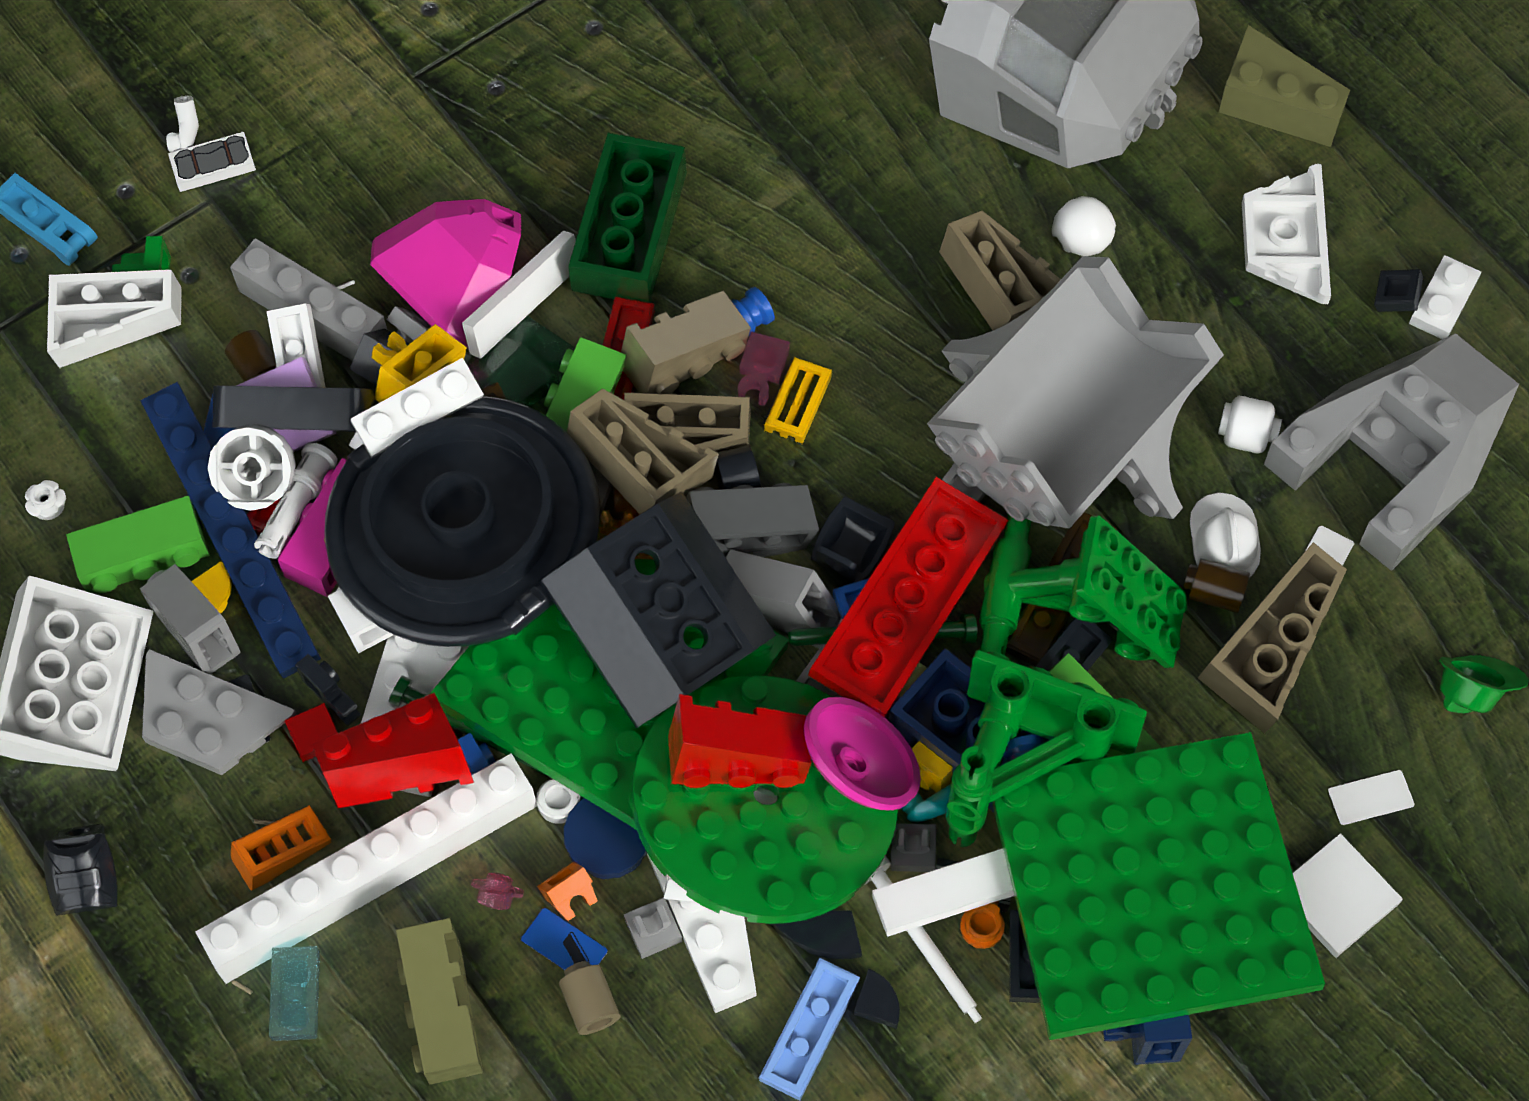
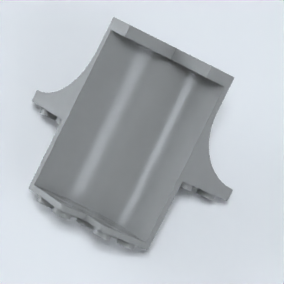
[927,256,1223,529]

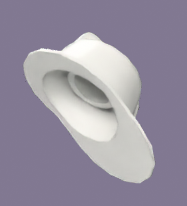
[1190,493,1261,577]

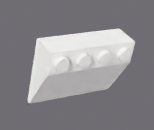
[0,575,153,771]

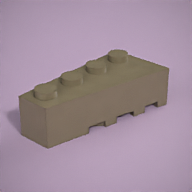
[1198,542,1347,734]

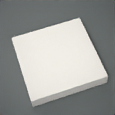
[1293,833,1403,958]

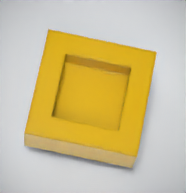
[912,741,953,793]

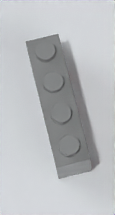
[230,238,387,361]

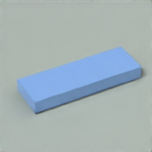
[759,958,860,1101]

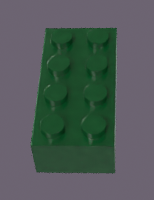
[568,133,687,303]

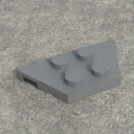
[142,649,297,775]

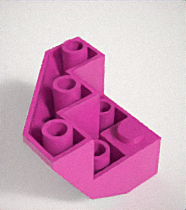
[370,199,521,348]

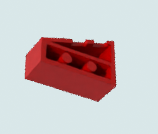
[311,692,474,808]
[668,694,811,788]

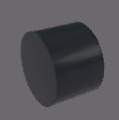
[715,444,761,490]

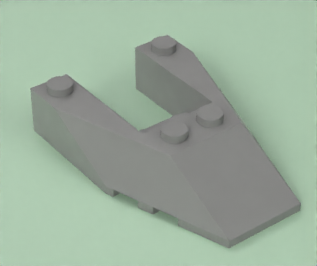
[1264,334,1519,571]

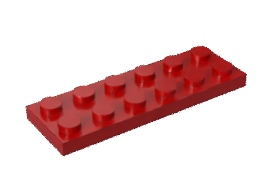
[808,477,1008,717]

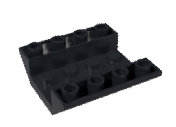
[540,491,776,728]

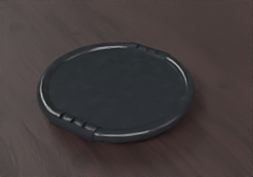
[324,396,600,647]

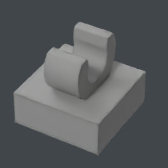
[624,898,683,959]

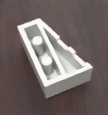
[47,270,181,368]

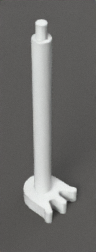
[866,856,982,1023]

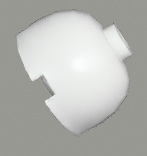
[208,425,296,511]

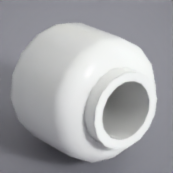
[1218,395,1282,454]

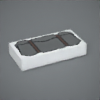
[168,132,256,192]

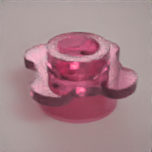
[471,873,524,910]

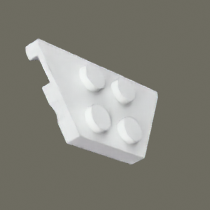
[1242,164,1331,304]

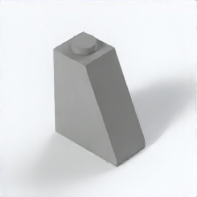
[726,549,841,648]
[140,564,241,674]

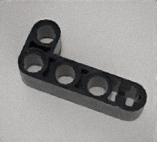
[212,386,379,432]

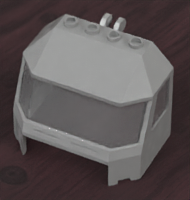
[929,0,1202,168]

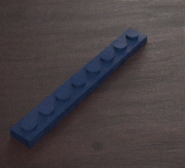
[140,382,321,679]

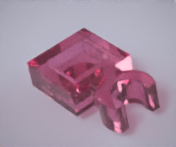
[738,332,790,406]

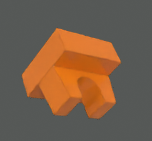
[537,862,598,921]

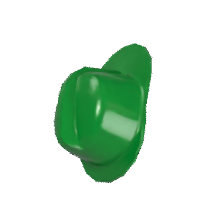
[1439,655,1529,713]

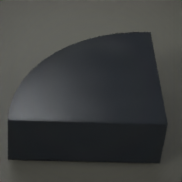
[854,969,900,1029]

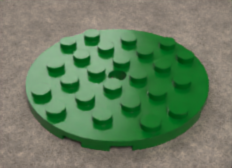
[631,675,898,924]

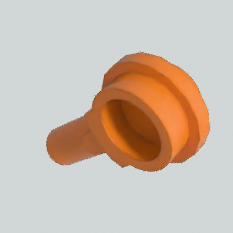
[960,900,1005,949]

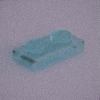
[269,946,320,1041]

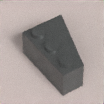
[686,483,819,558]

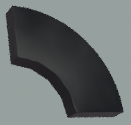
[770,910,862,959]

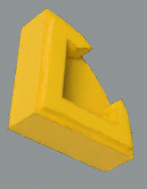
[191,561,232,614]

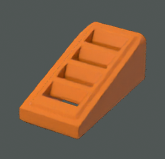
[231,805,331,891]

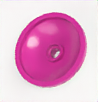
[804,697,921,810]

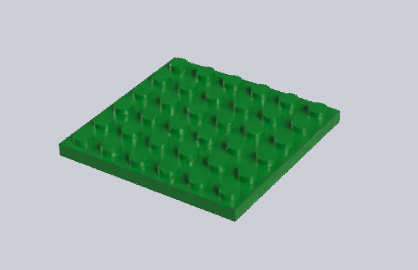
[430,529,789,830]
[992,732,1325,1040]

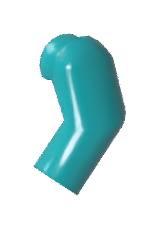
[901,784,951,823]

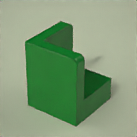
[112,236,171,272]

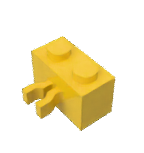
[371,324,467,403]

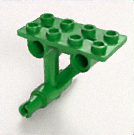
[979,513,1187,668]
[946,650,1147,847]

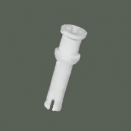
[254,443,337,558]

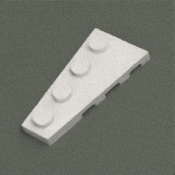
[647,853,757,1013]

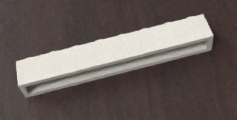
[195,753,537,984]

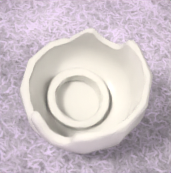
[1052,196,1116,256]

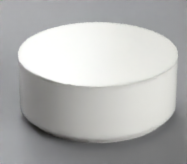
[536,779,581,824]

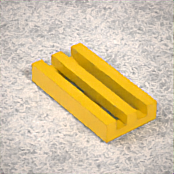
[764,357,832,444]

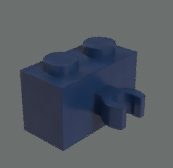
[1103,1015,1192,1065]

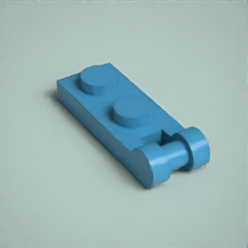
[0,173,98,266]

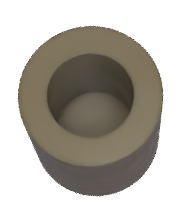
[559,961,621,1035]

